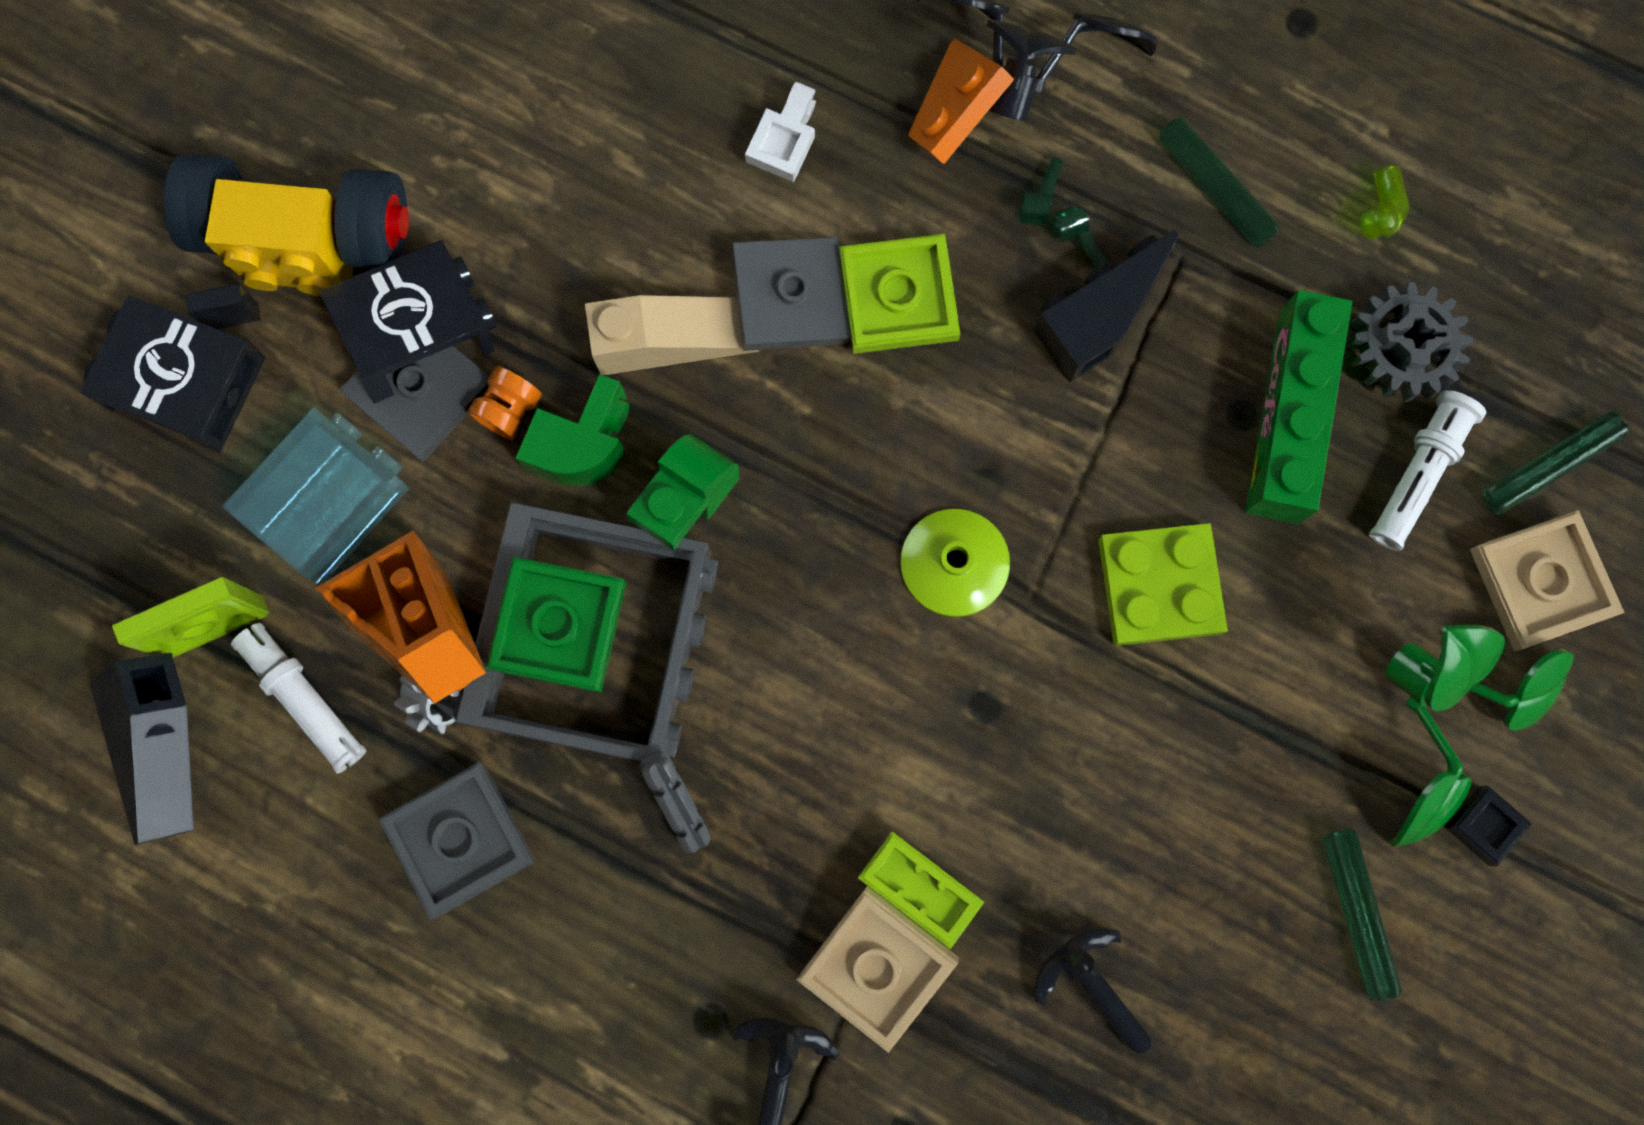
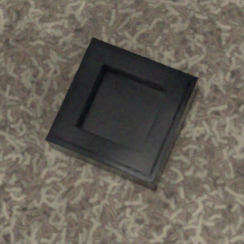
[185,284,261,329]
[1445,785,1532,866]

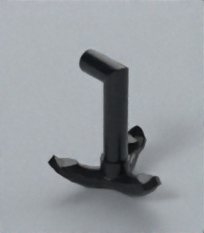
[1034,928,1151,1053]
[731,1017,840,1125]

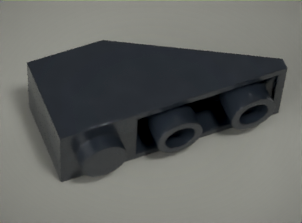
[1034,230,1179,383]
[89,653,194,845]

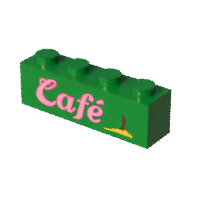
[1245,290,1353,525]

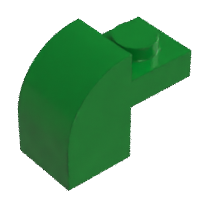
[515,374,629,487]
[626,434,740,551]

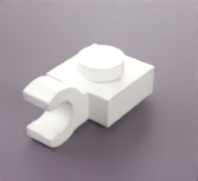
[745,82,816,182]

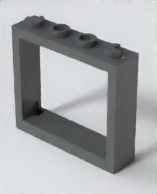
[456,502,718,763]

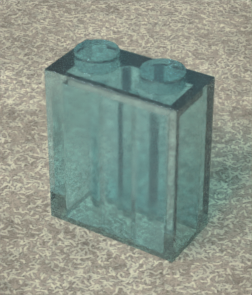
[222,407,410,585]

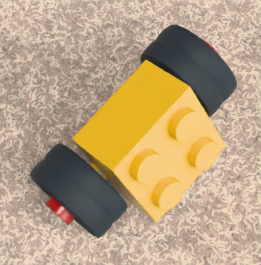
[164,153,409,296]

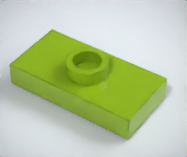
[857,832,984,949]

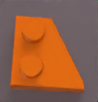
[908,38,1014,164]

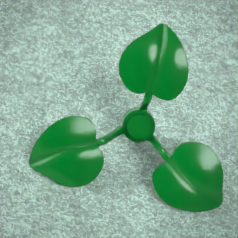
[1386,625,1574,847]

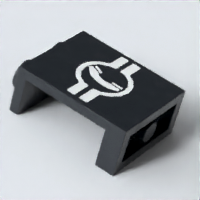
[319,240,497,404]
[79,295,266,453]

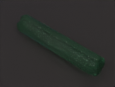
[1159,117,1280,248]
[1481,412,1629,515]
[1323,828,1403,1001]

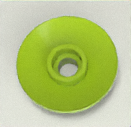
[900,509,1010,617]

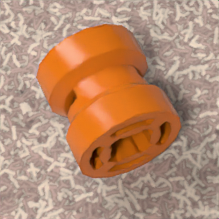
[467,366,542,441]

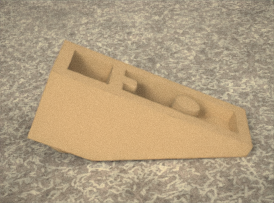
[585,295,759,375]

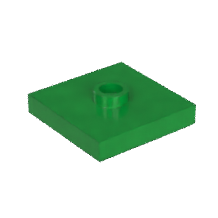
[485,557,627,693]

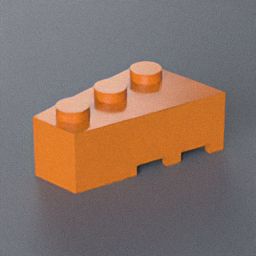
[315,530,486,704]

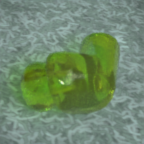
[1360,166,1410,240]

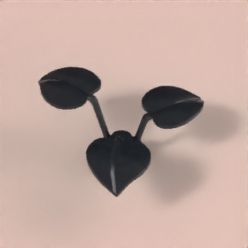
[917,0,1158,121]

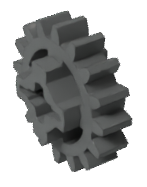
[1347,282,1473,402]

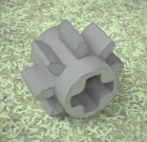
[394,676,464,734]

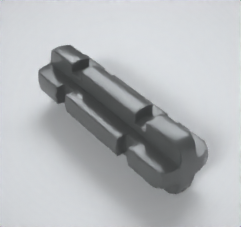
[640,751,711,853]

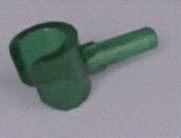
[1019,157,1063,225]
[1050,207,1109,269]

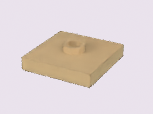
[1470,510,1625,652]
[796,886,959,1053]

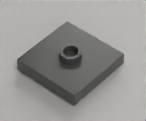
[731,237,851,351]
[340,346,489,463]
[378,762,536,920]

